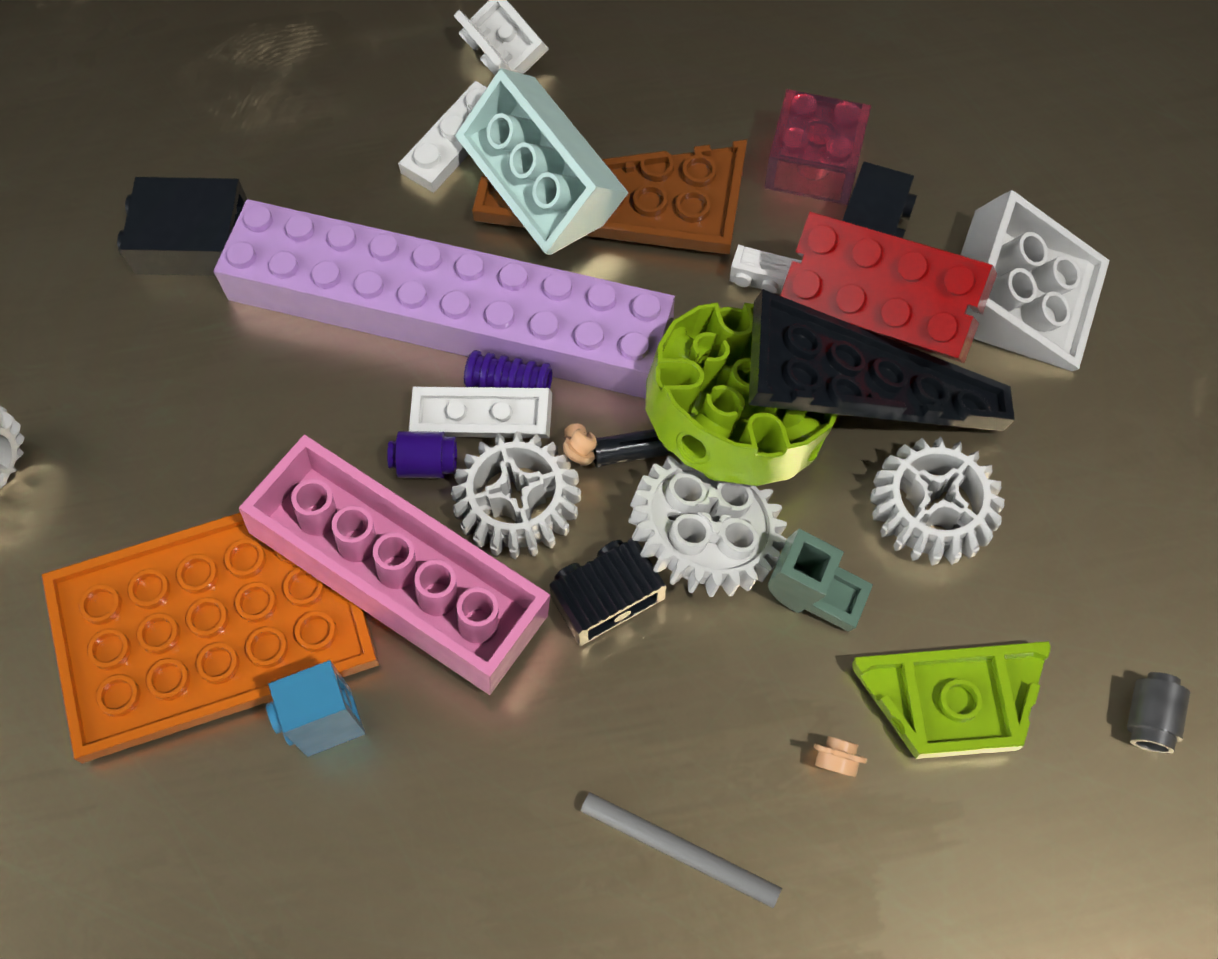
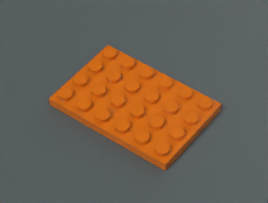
[42,512,379,763]

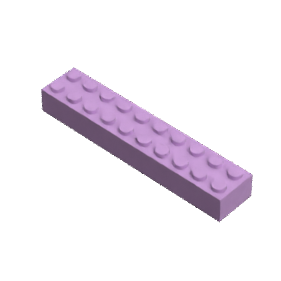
[213,199,675,399]

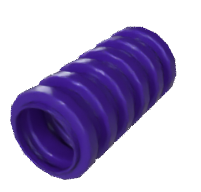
[464,350,553,389]

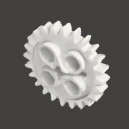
[629,456,787,597]

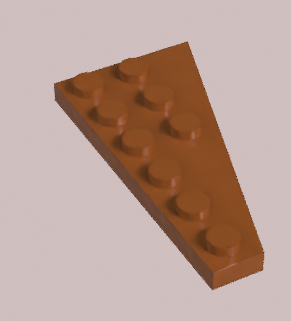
[472,139,747,255]

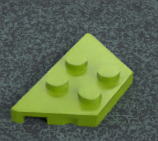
[852,641,1051,759]

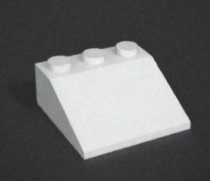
[961,189,1110,372]

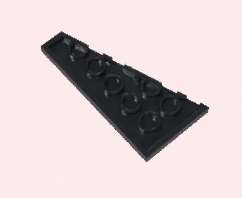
[748,289,1015,431]

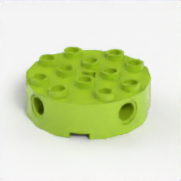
[645,302,838,486]

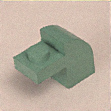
[768,528,873,632]

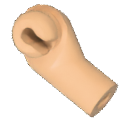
[563,423,597,466]

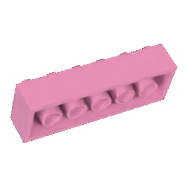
[239,434,550,695]

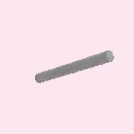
[581,792,782,908]

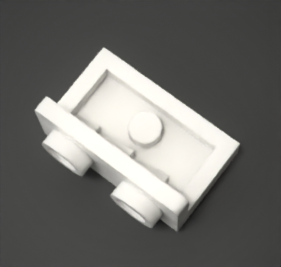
[454,0,549,75]

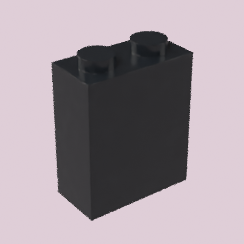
[117,177,247,276]

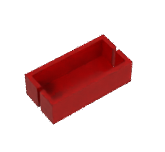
[780,212,997,363]

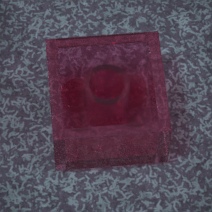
[764,89,871,205]

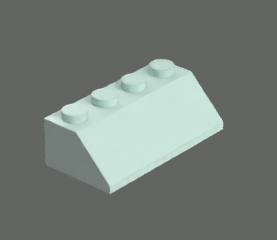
[455,68,629,255]

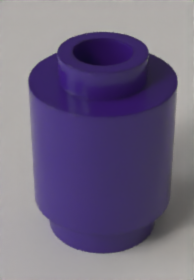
[387,431,457,479]

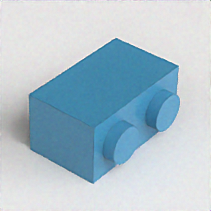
[266,660,366,757]

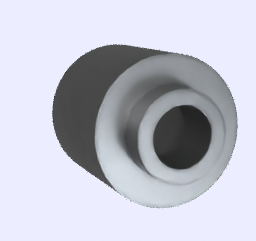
[1127,672,1190,753]

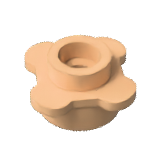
[814,736,867,777]

